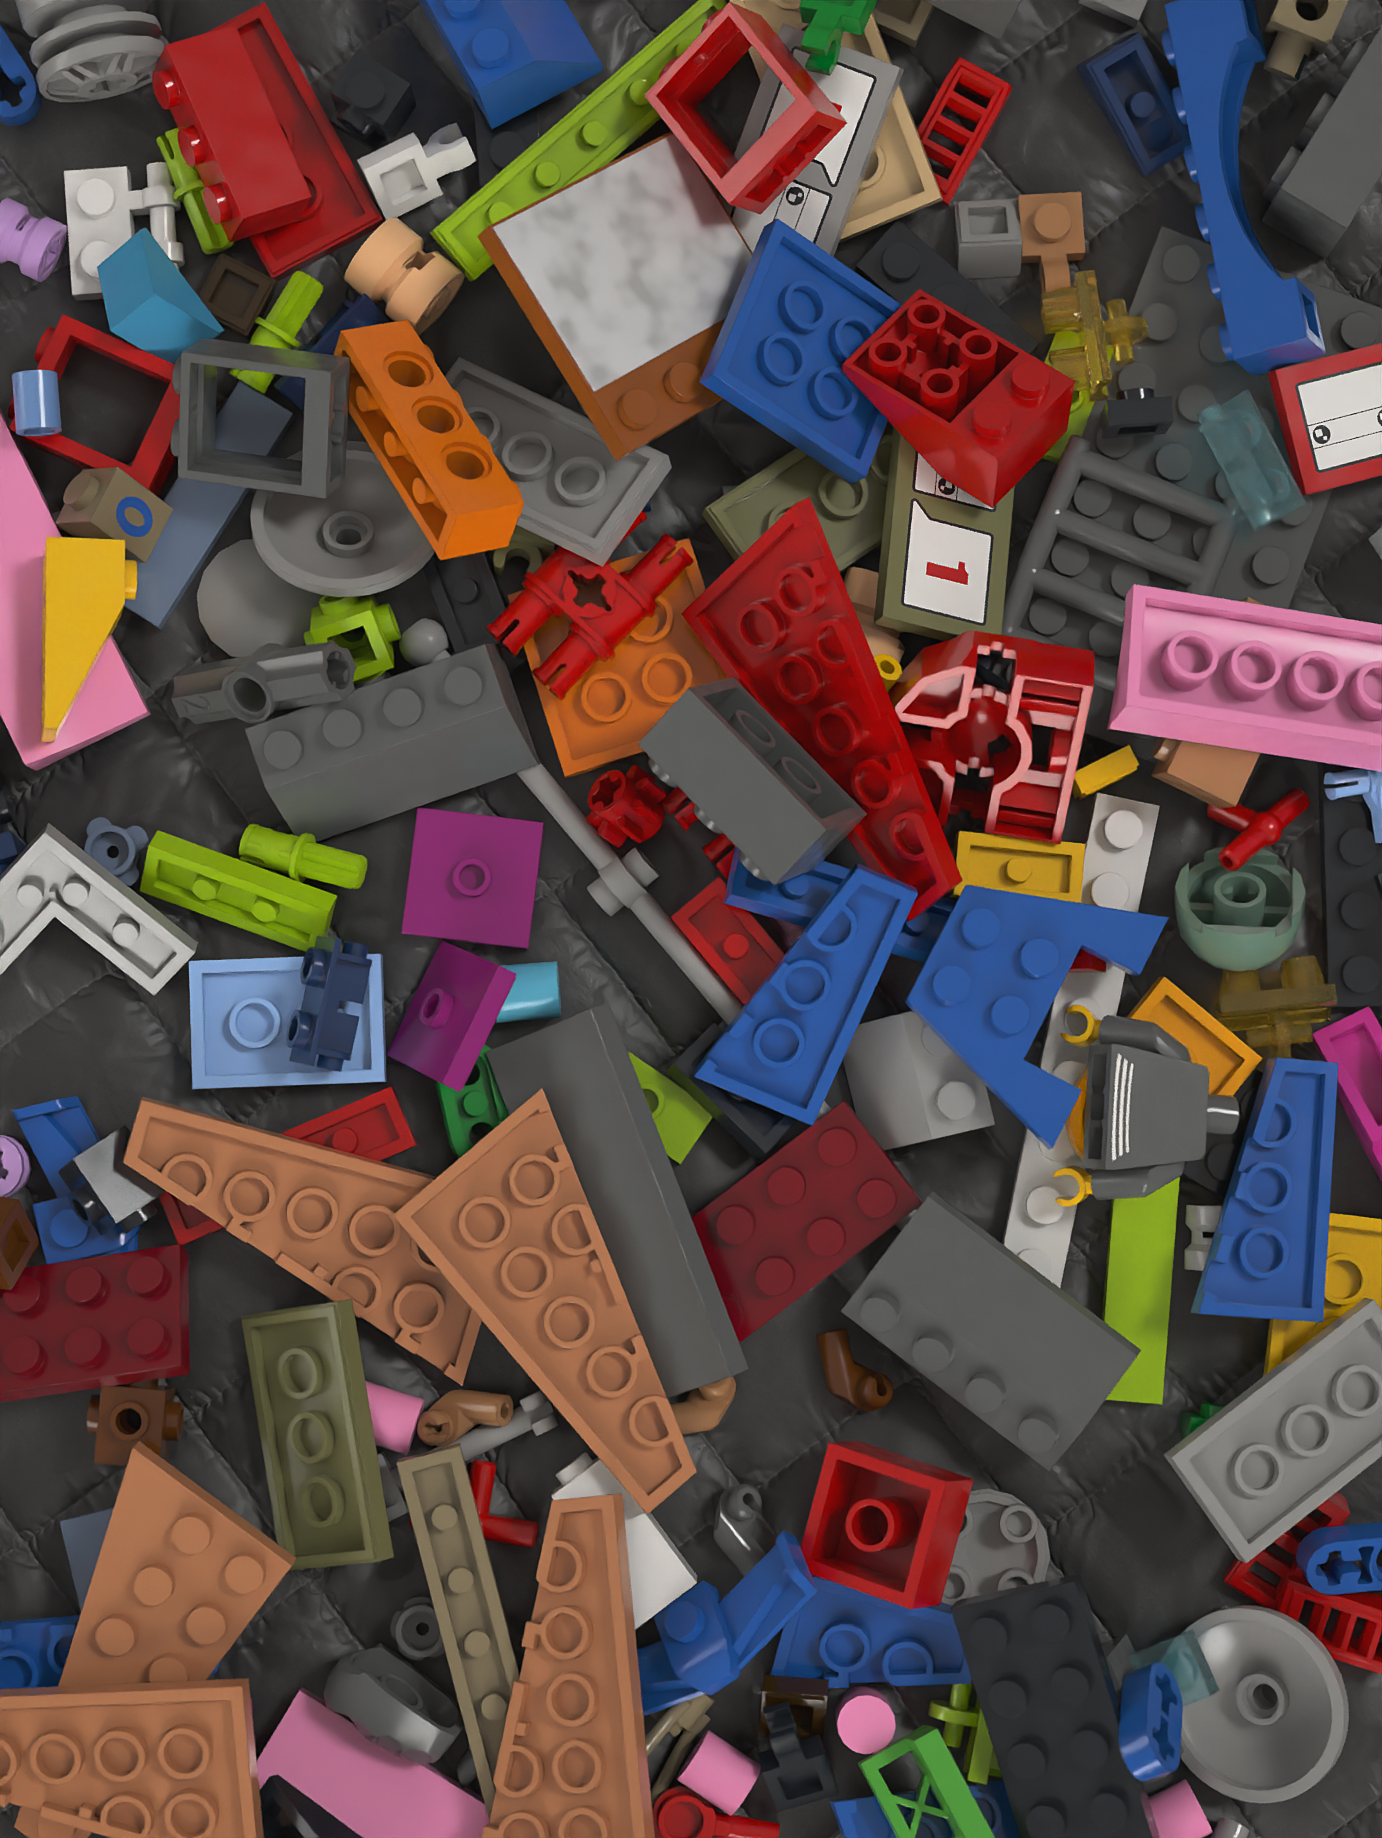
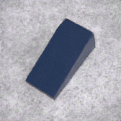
[1076,32,1191,176]

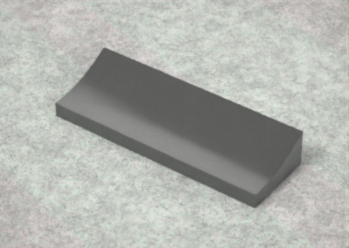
[485,1002,749,1398]

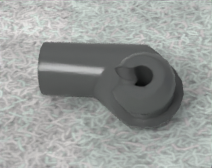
[712,1484,767,1577]

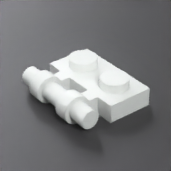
[64,162,184,301]

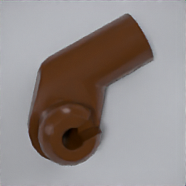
[816,1328,893,1412]

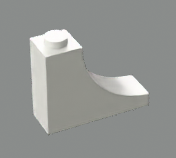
[551,1452,697,1629]

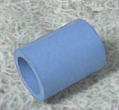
[12,370,62,436]

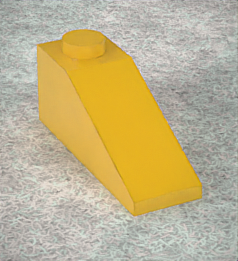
[41,537,137,742]

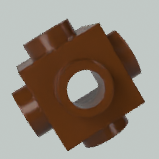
[87,1379,184,1466]

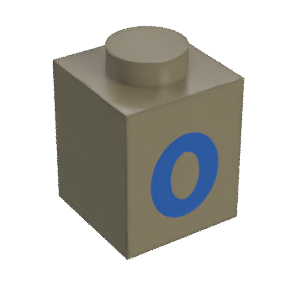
[55,467,173,563]

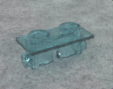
[1196,390,1306,532]

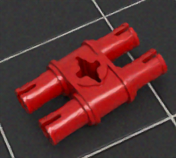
[485,511,694,701]

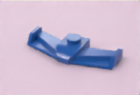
[12,1096,141,1264]
[637,1531,818,1717]

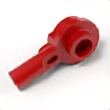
[652,1785,780,1838]

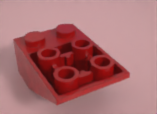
[842,289,1075,508]

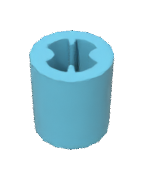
[496,961,561,1023]

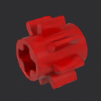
[586,765,667,848]

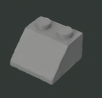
[843,1011,995,1150]

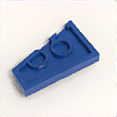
[770,1574,972,1689]

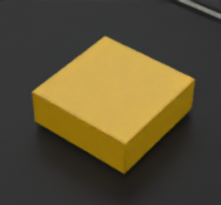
[1072,745,1139,800]

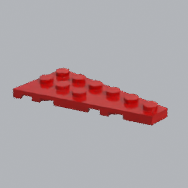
[681,497,963,922]

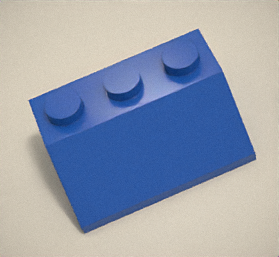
[418,0,604,129]

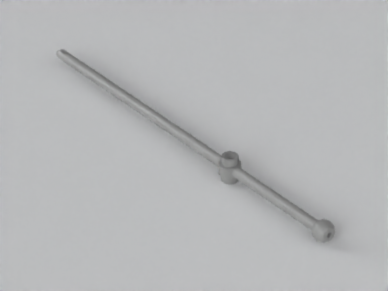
[399,618,917,1231]

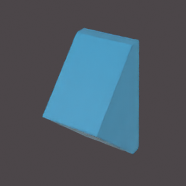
[97,227,224,364]

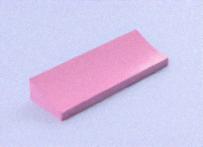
[0,408,151,771]
[1107,584,1382,772]
[257,1687,489,1838]

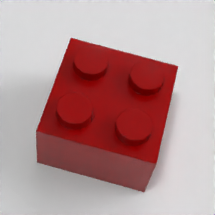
[801,1441,974,1610]

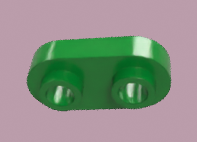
[435,1044,509,1159]

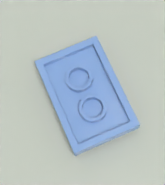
[189,954,387,1089]

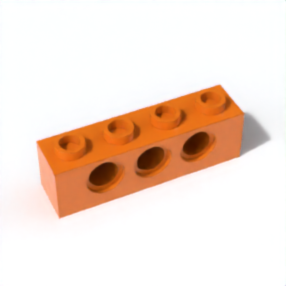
[334,320,524,560]

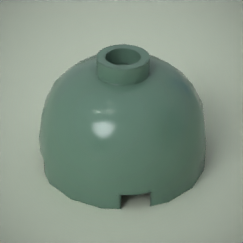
[1174,847,1306,971]

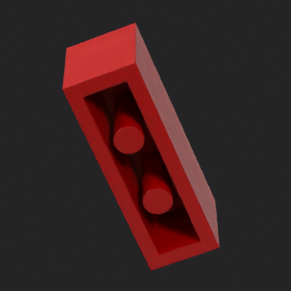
[152,25,312,243]

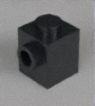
[58,1125,166,1236]

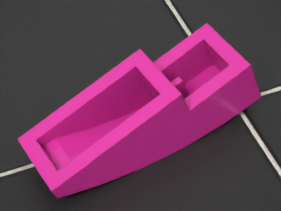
[1312,1006,1382,1184]

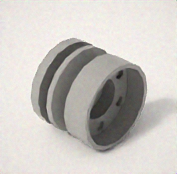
[15,0,165,102]

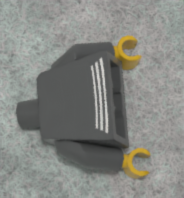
[1052,1005,1239,1207]

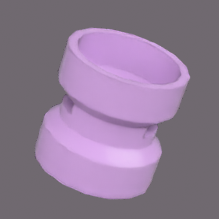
[0,197,67,282]

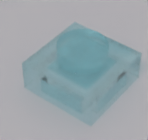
[1129,1629,1220,1707]

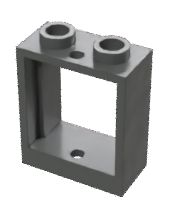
[171,338,350,498]

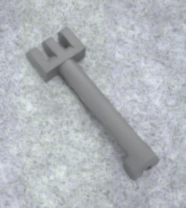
[377,1390,560,1522]

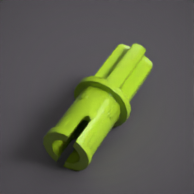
[156,128,234,254]
[229,271,323,395]
[239,823,368,889]

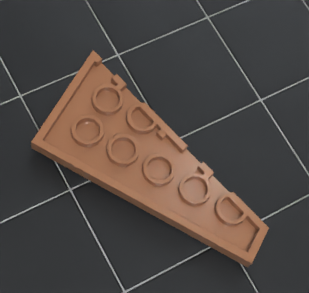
[393,1088,697,1515]
[123,1096,482,1386]
[14,1441,296,1838]
[481,1493,655,1838]
[0,1678,264,1838]

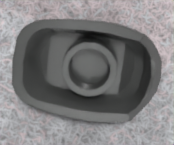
[324,1643,464,1764]

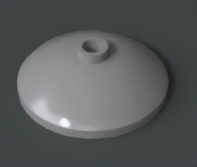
[250,441,435,597]
[1164,1605,1349,1803]

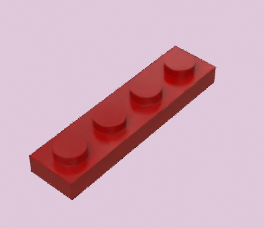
[159,1086,418,1246]

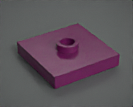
[402,807,545,950]
[386,940,517,1092]

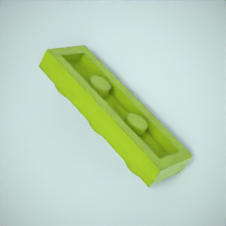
[140,830,337,952]

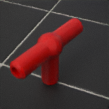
[1206,788,1310,872]
[409,1460,539,1548]

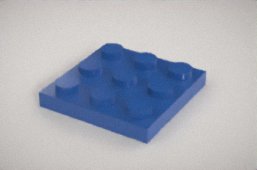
[700,218,902,484]

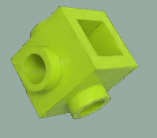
[304,594,401,684]

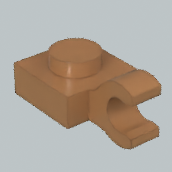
[1017,192,1085,306]

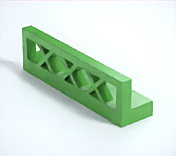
[858,1725,995,1838]

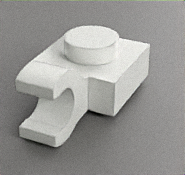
[357,123,476,221]

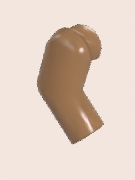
[670,1376,736,1435]
[416,1389,513,1447]

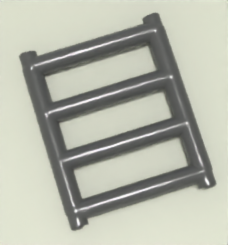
[991,435,1246,692]

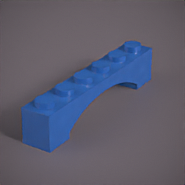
[1161,0,1326,376]

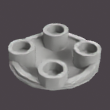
[197,539,322,658]
[941,1489,1050,1605]

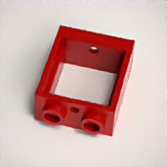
[644,2,847,215]
[8,314,180,498]

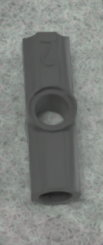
[171,641,356,724]

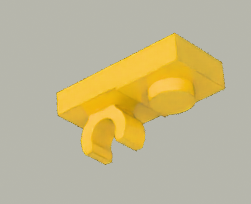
[950,831,1085,903]

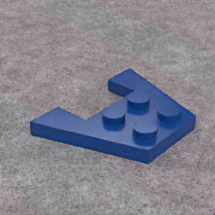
[905,885,1168,1150]

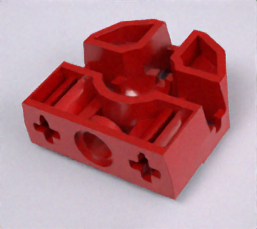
[888,631,1095,844]

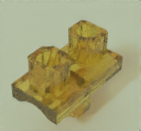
[1040,270,1149,402]
[1213,956,1338,1059]

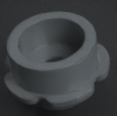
[390,1596,445,1661]

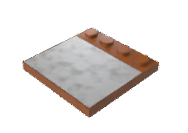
[477,131,753,461]

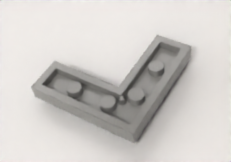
[0,823,198,996]

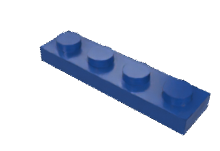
[724,845,956,963]

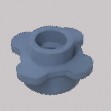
[84,817,149,887]

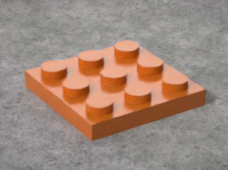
[507,538,728,779]

